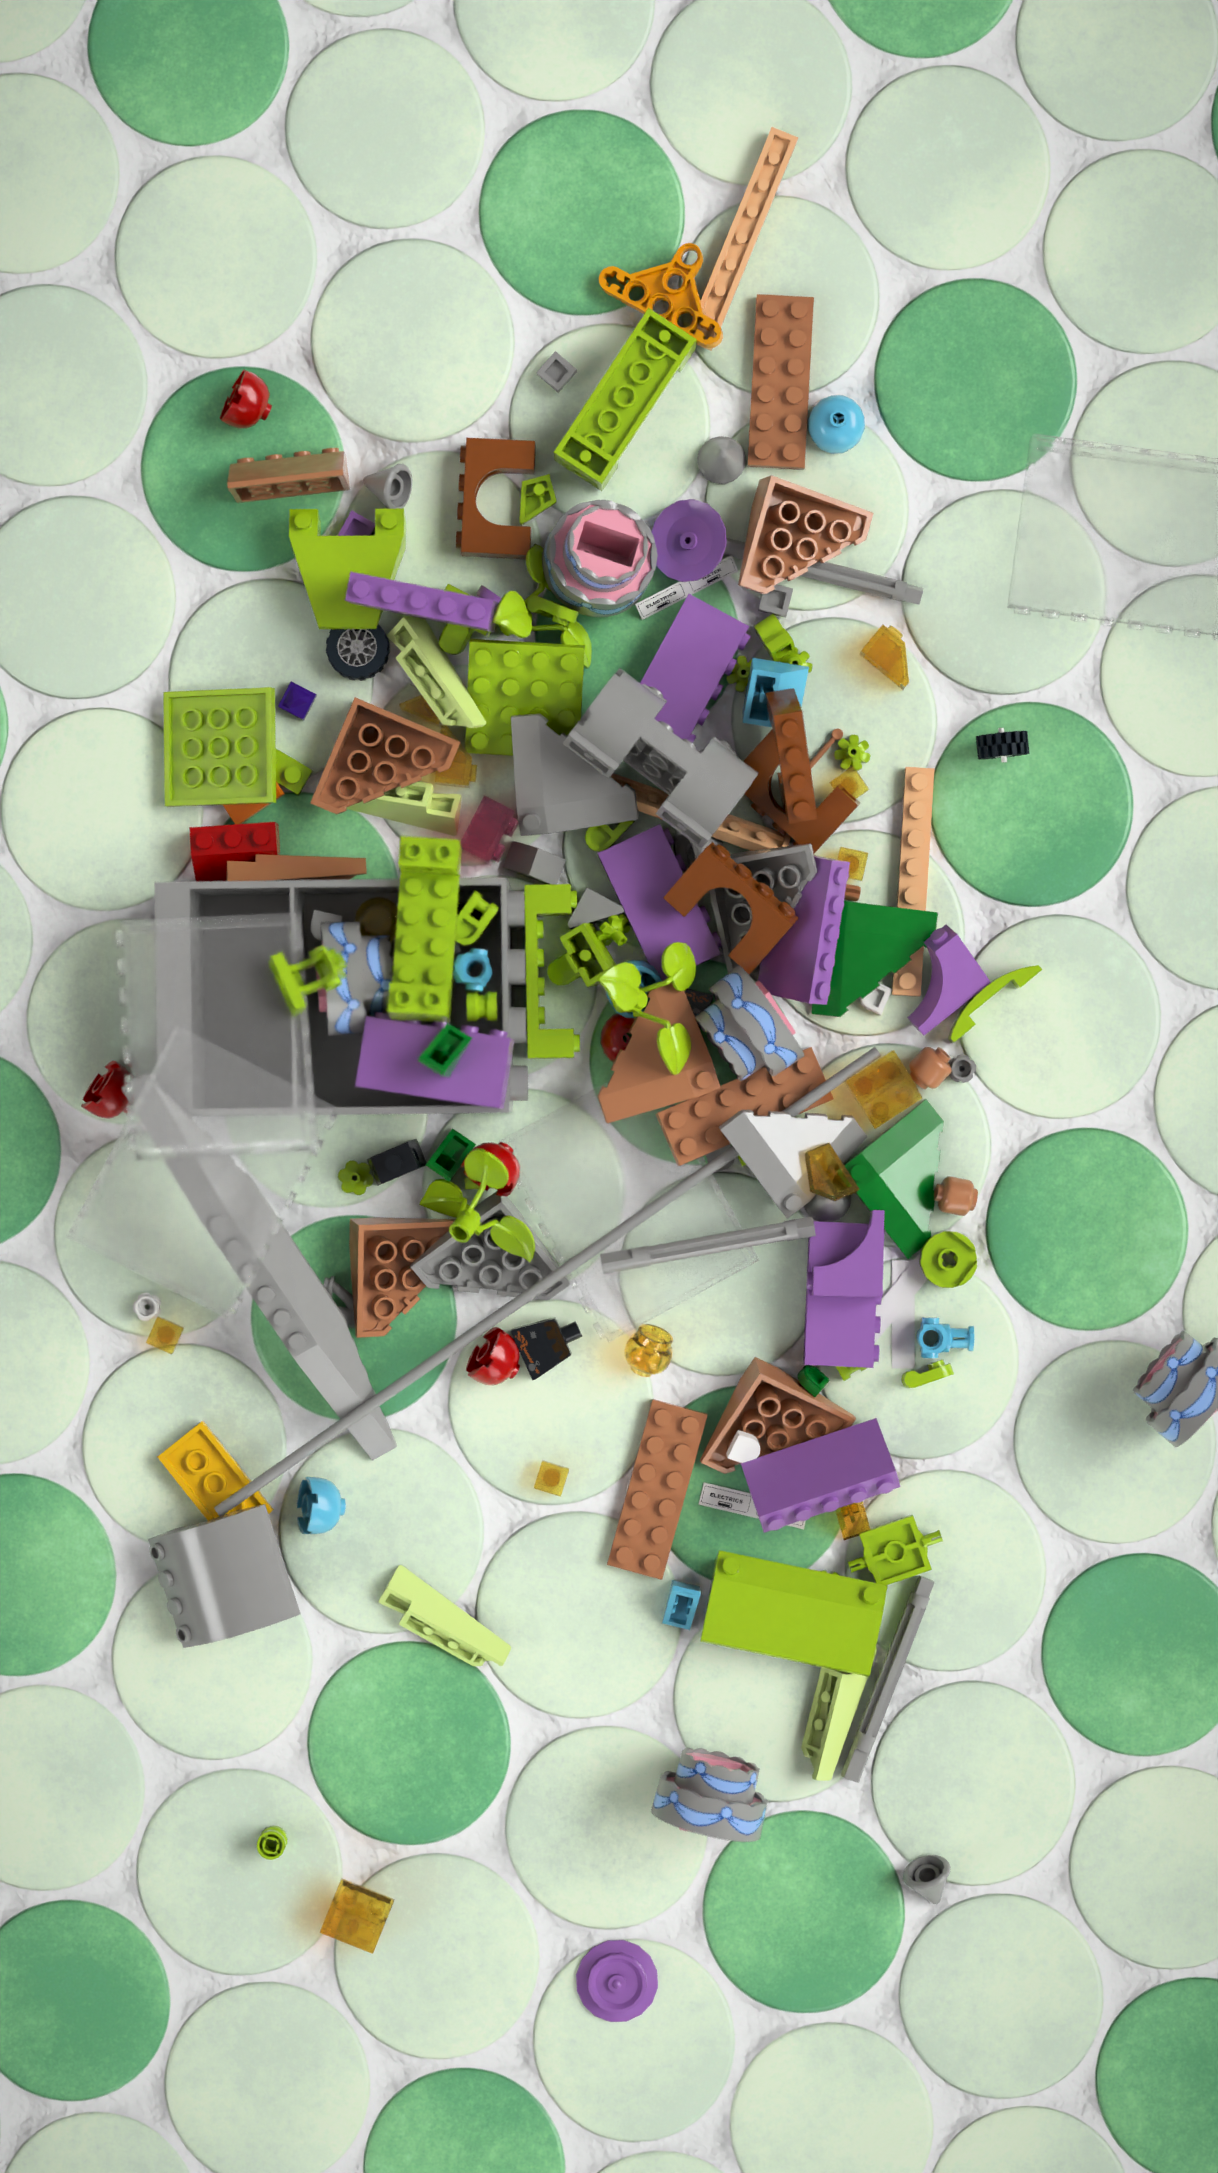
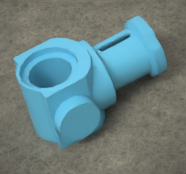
[453,949,492,992]
[916,1317,974,1358]

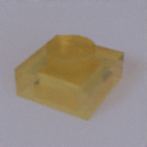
[829,766,869,798]
[837,847,868,881]
[146,1316,184,1354]
[534,1460,569,1497]

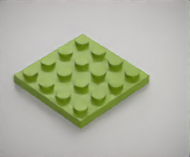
[465,639,585,756]
[163,687,276,807]

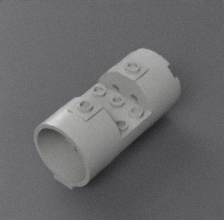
[563,668,758,849]

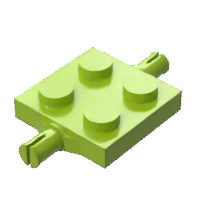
[847,1514,943,1585]

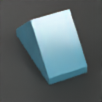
[662,1580,701,1630]

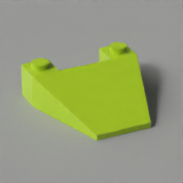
[289,508,406,629]

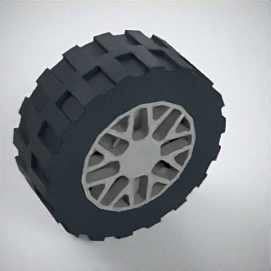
[326,624,390,681]

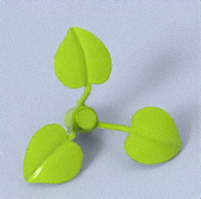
[493,544,592,669]
[597,942,696,1075]
[419,1148,535,1263]

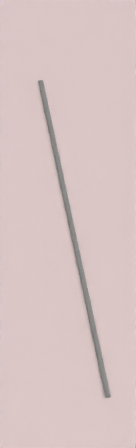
[214,1047,881,1517]

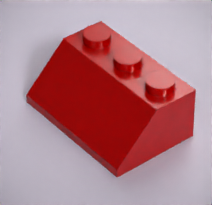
[189,822,280,882]

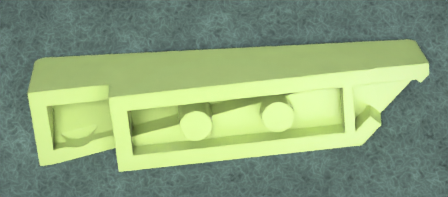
[387,616,486,728]
[347,782,462,836]
[378,1565,511,1666]
[801,1648,877,1781]

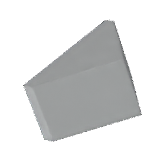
[503,841,566,884]
[568,888,624,930]

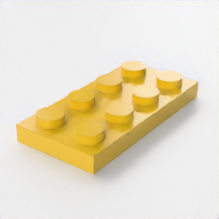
[157,1421,274,1521]

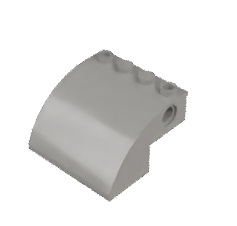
[148,1504,301,1648]

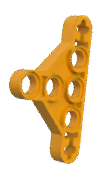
[599,243,723,348]

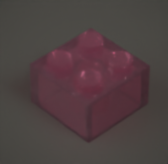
[460,795,519,866]

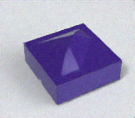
[278,681,317,720]

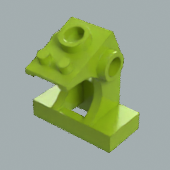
[268,946,347,1016]

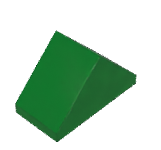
[418,1023,472,1077]
[426,1128,476,1181]

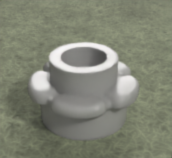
[949,1055,976,1083]

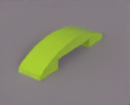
[948,965,1042,1043]

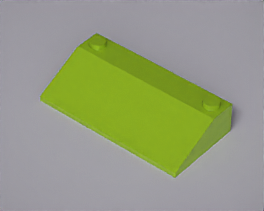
[700,1550,888,1677]

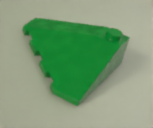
[812,901,938,1017]
[838,1099,944,1259]

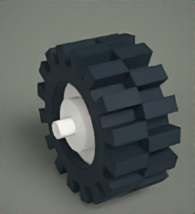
[976,728,1030,763]

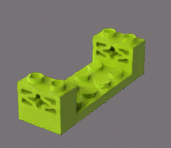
[554,308,697,491]
[387,836,462,1023]
[524,884,580,1059]

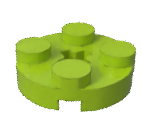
[919,1231,977,1288]

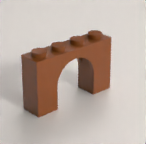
[456,438,536,559]
[765,688,818,824]
[742,729,860,854]
[663,842,799,974]

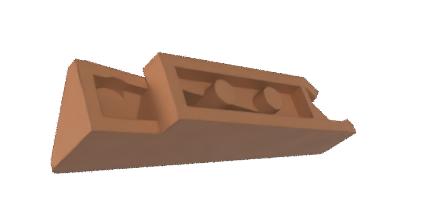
[226,854,367,881]

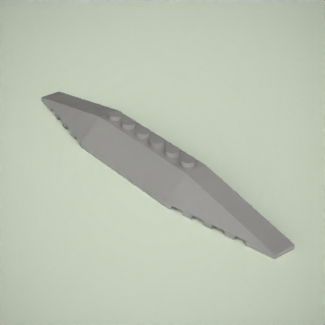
[122,1073,397,1461]

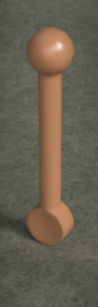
[810,729,843,769]

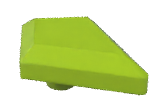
[519,474,557,525]

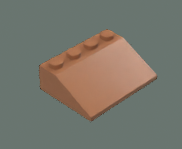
[227,448,350,503]

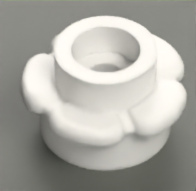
[133,1293,161,1321]

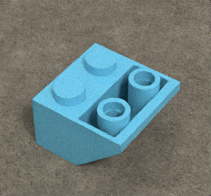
[742,658,809,727]

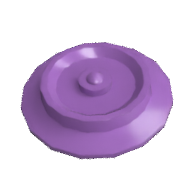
[652,499,727,582]
[576,1940,658,2022]

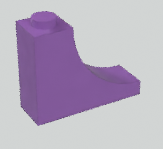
[907,924,991,1036]
[806,1210,884,1297]

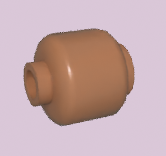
[909,1047,952,1089]
[933,1176,978,1216]

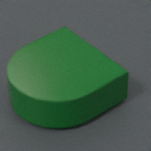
[797,1365,830,1397]

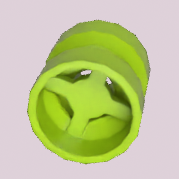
[467,992,497,1021]
[257,1826,288,1860]

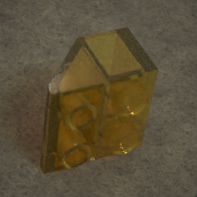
[844,1050,923,1129]
[320,1878,395,1954]

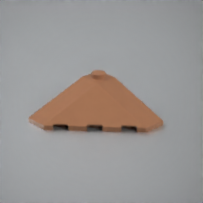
[738,475,874,595]
[310,697,461,814]
[597,982,721,1124]
[349,1217,455,1338]
[700,1357,856,1474]

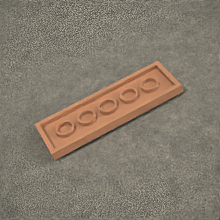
[747,294,814,470]
[656,1047,834,1166]
[607,1399,708,1580]

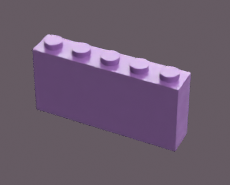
[345,572,499,633]
[640,594,751,743]
[598,824,722,981]
[758,855,850,1005]
[355,1012,514,1109]
[803,1221,882,1368]
[741,1418,901,1533]

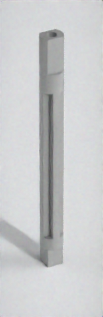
[723,538,923,605]
[600,1216,816,1274]
[841,1575,935,1783]

